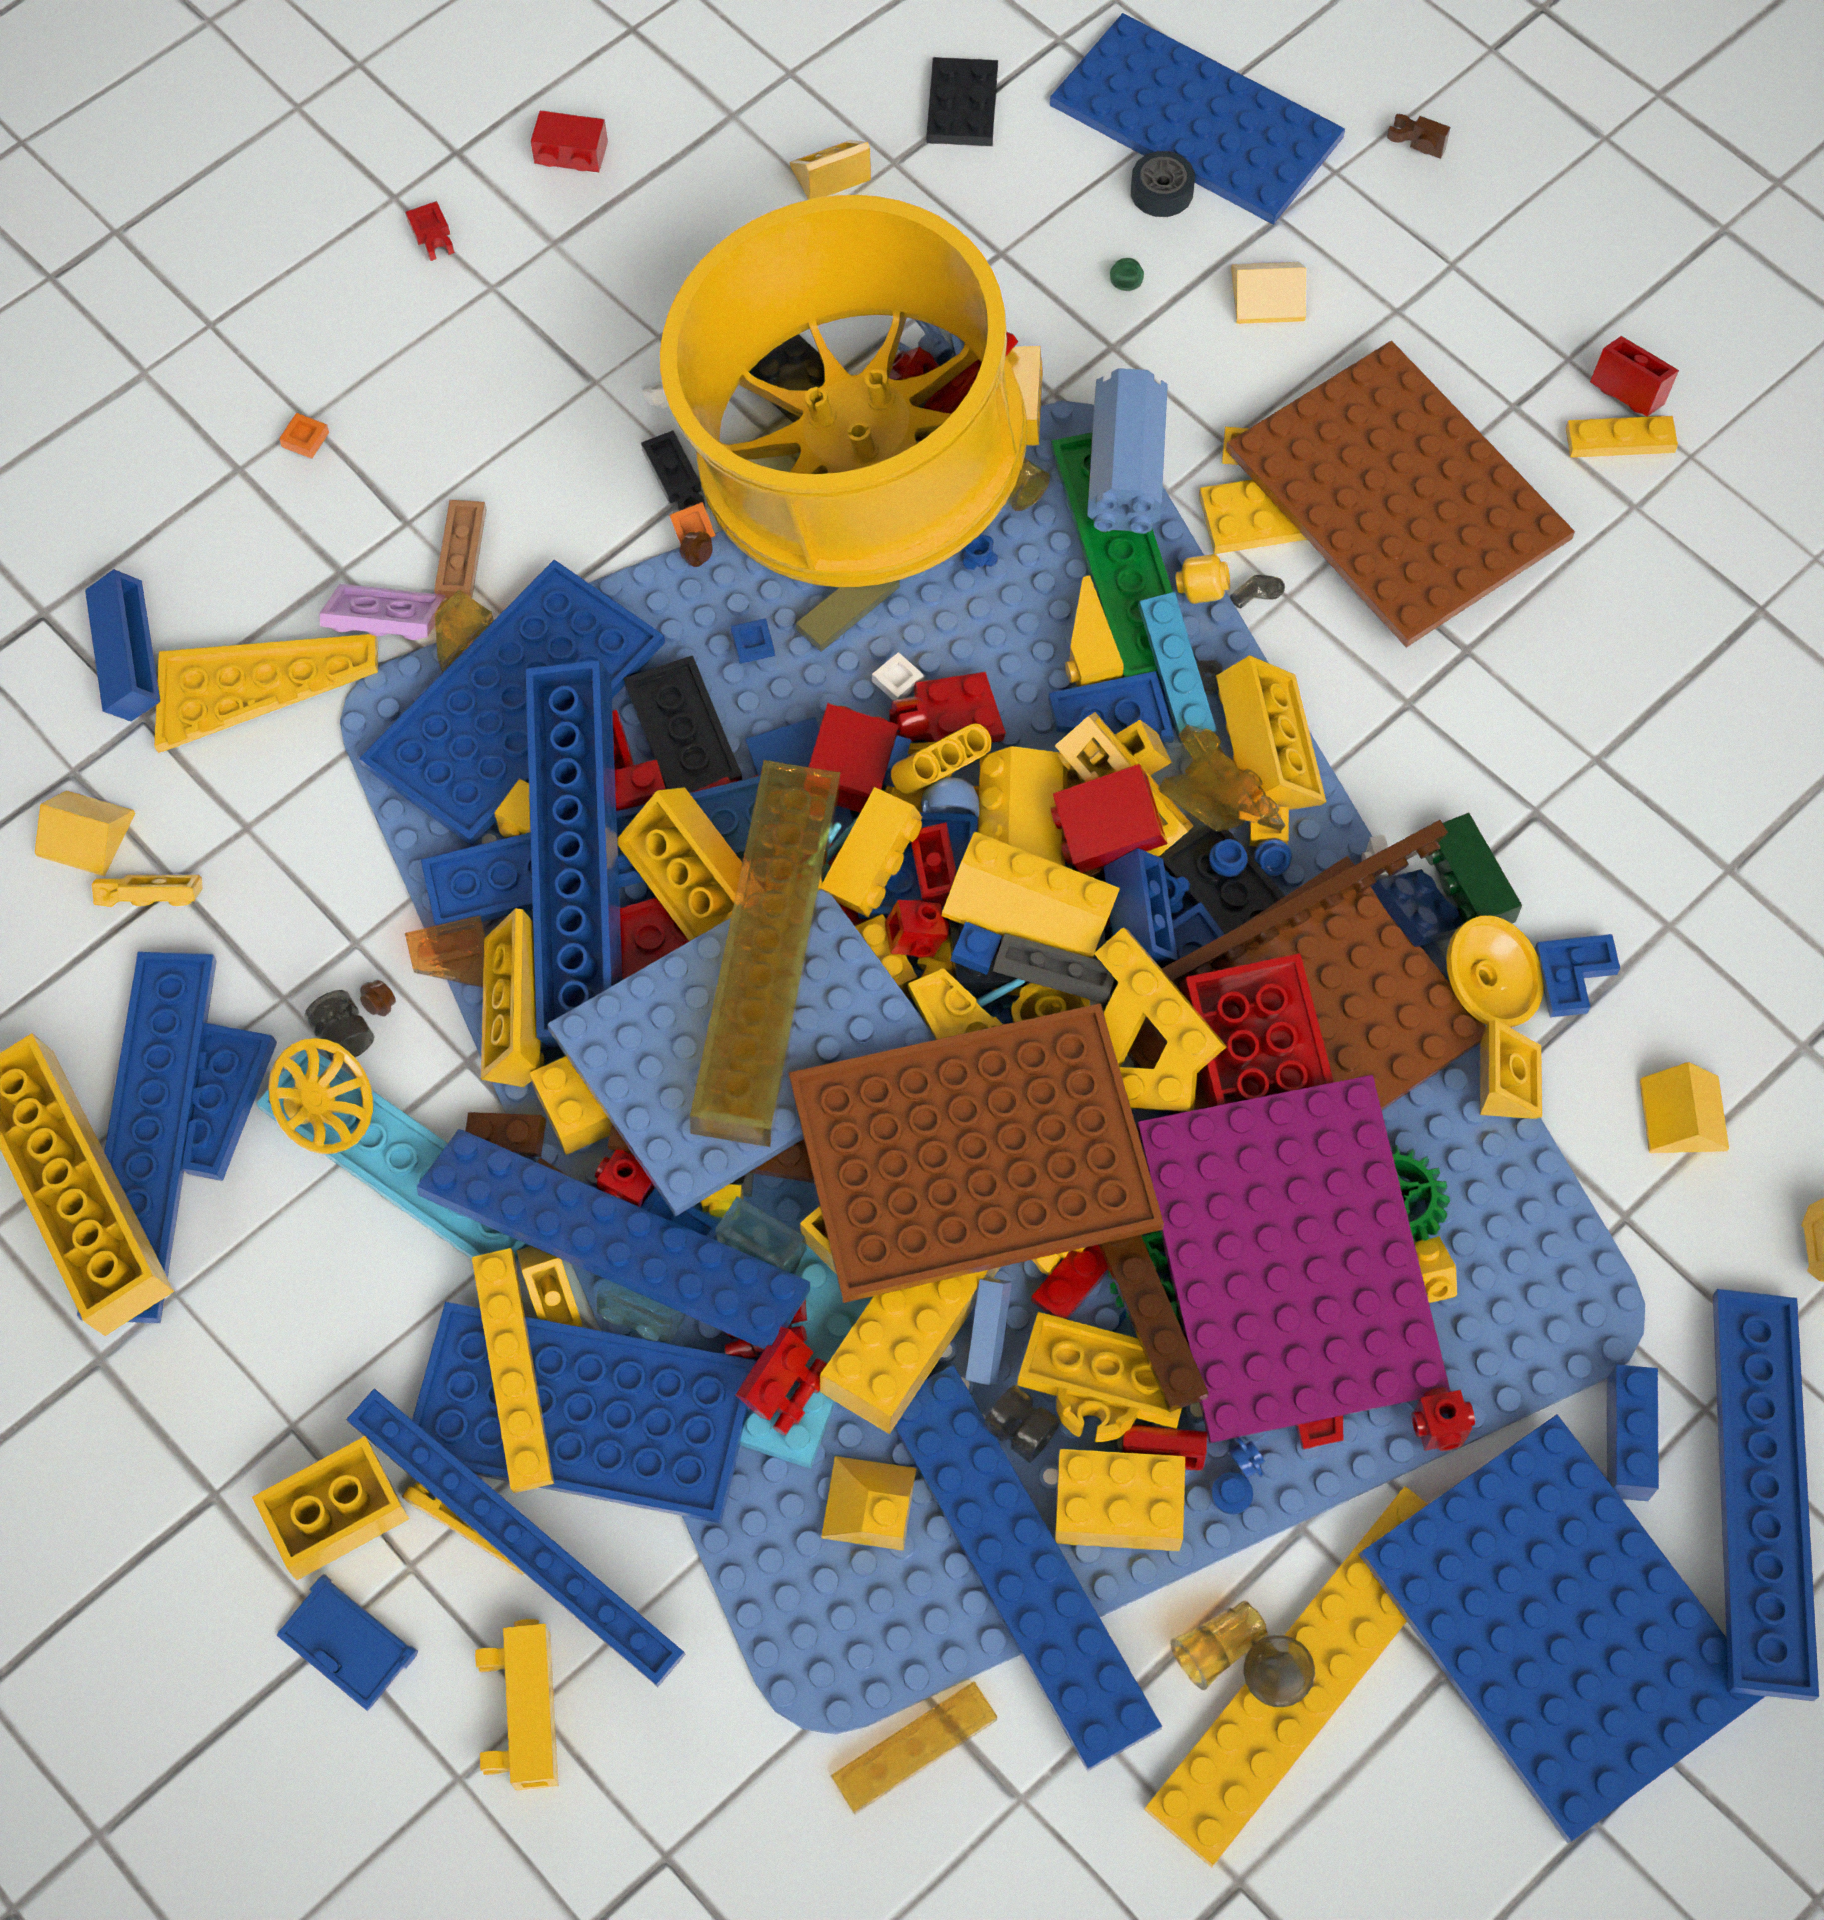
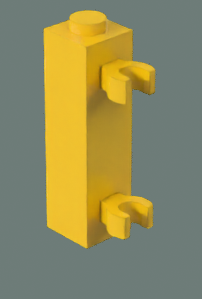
[475,1619,559,1791]

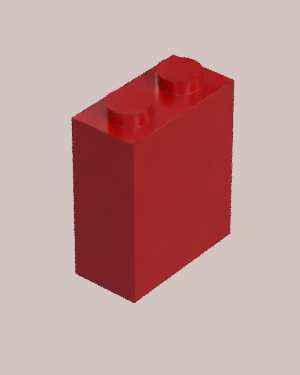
[800,703,899,813]
[1051,764,1168,873]

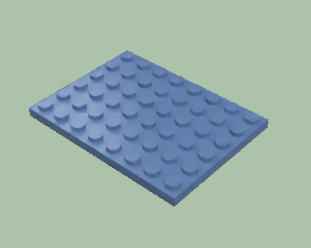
[548,870,935,1217]

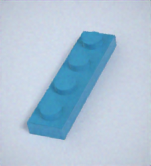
[1138,592,1217,743]

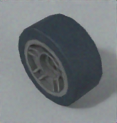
[1131,151,1195,217]

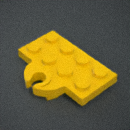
[1017,1312,1182,1442]

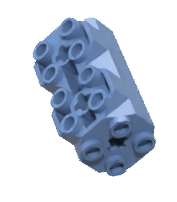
[1087,368,1168,534]

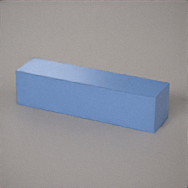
[965,1277,1012,1385]

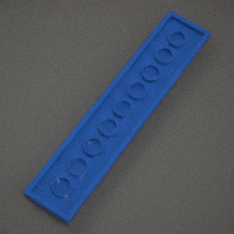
[421,769,807,933]
[77,952,217,1323]
[417,1129,810,1350]
[1713,1289,1819,1701]
[894,1365,1162,1772]

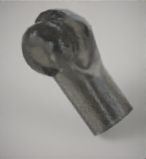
[1230,575,1285,609]

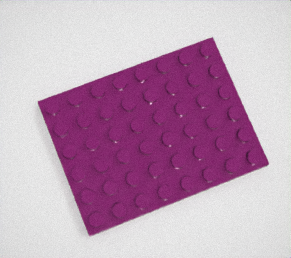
[1136,1075,1451,1444]

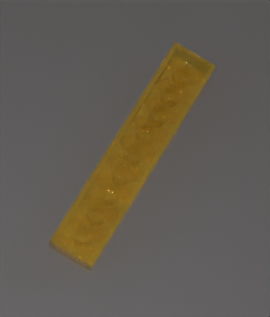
[690,760,840,1147]

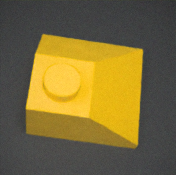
[821,1456,916,1551]

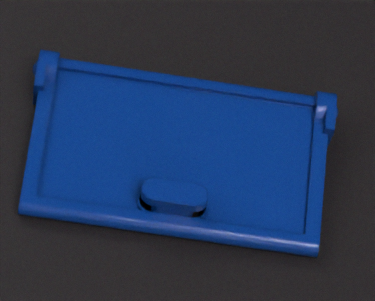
[277,1574,418,1711]

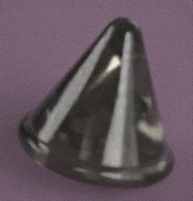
[1243,1635,1315,1707]

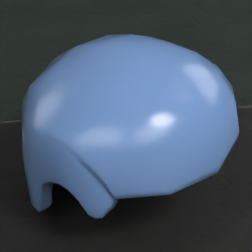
[921,777,979,817]

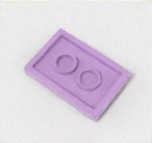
[319,584,445,640]

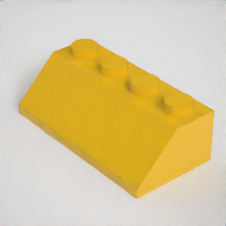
[1216,655,1326,810]
[977,746,1067,866]
[617,788,767,941]
[941,831,1120,958]
[481,908,544,1087]

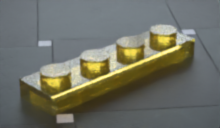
[831,1681,998,1815]

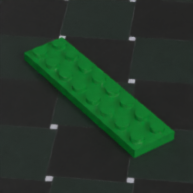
[1051,432,1173,679]

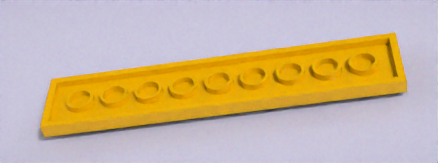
[1144,1486,1428,1868]

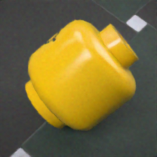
[1176,554,1230,604]

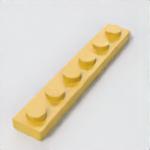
[472,1248,554,1493]

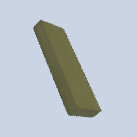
[796,580,900,652]

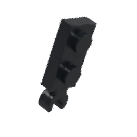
[641,430,706,511]

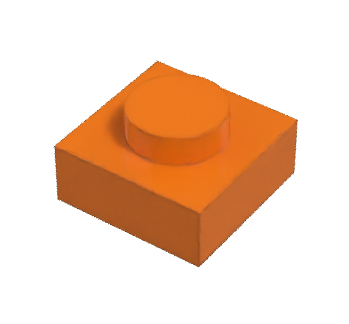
[279,413,329,459]
[669,502,716,544]

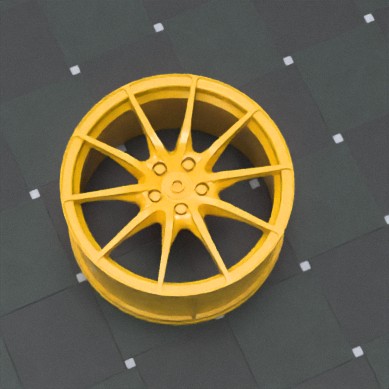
[660,195,1028,587]

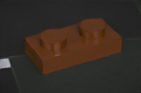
[465,1112,546,1157]

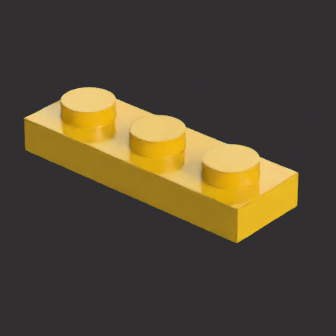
[1565,416,1678,457]

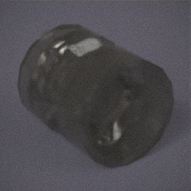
[304,990,375,1063]
[983,1385,1061,1463]

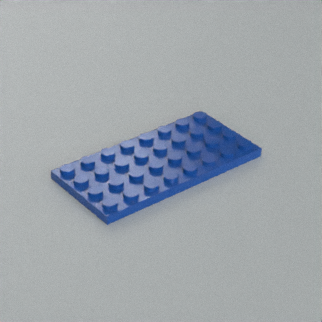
[1050,13,1345,225]
[359,559,665,846]
[412,1302,757,1524]

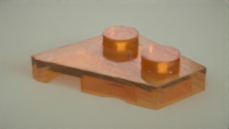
[405,916,485,987]

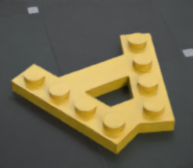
[1094,927,1227,1112]

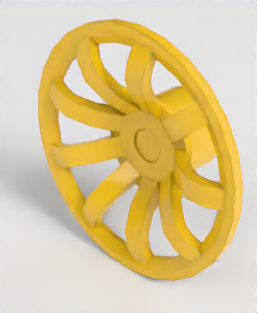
[268,1038,373,1154]

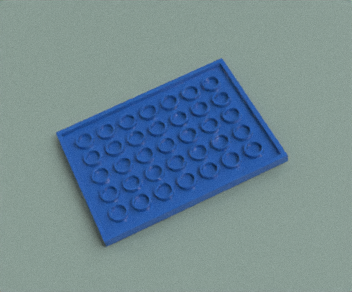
[1358,1414,1765,1843]

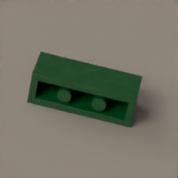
[1426,813,1522,923]

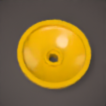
[1447,916,1544,1028]

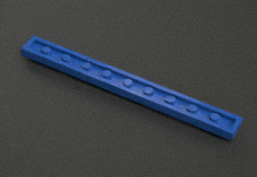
[346,1388,686,1688]

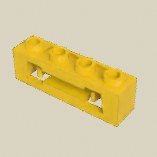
[1055,712,1193,857]

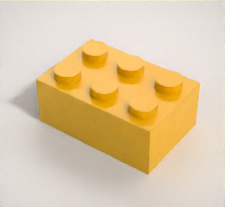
[252,1436,409,1580]
[1055,1449,1185,1551]

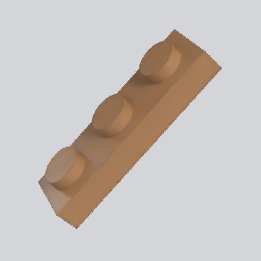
[434,500,487,600]

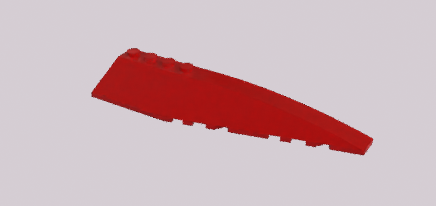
[1179,953,1344,1450]

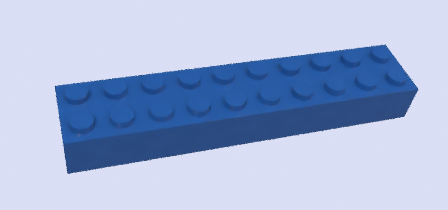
[526,660,623,1048]

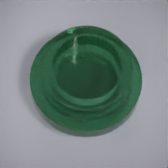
[1110,258,1144,291]

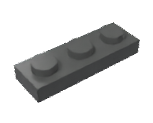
[993,933,1115,1004]

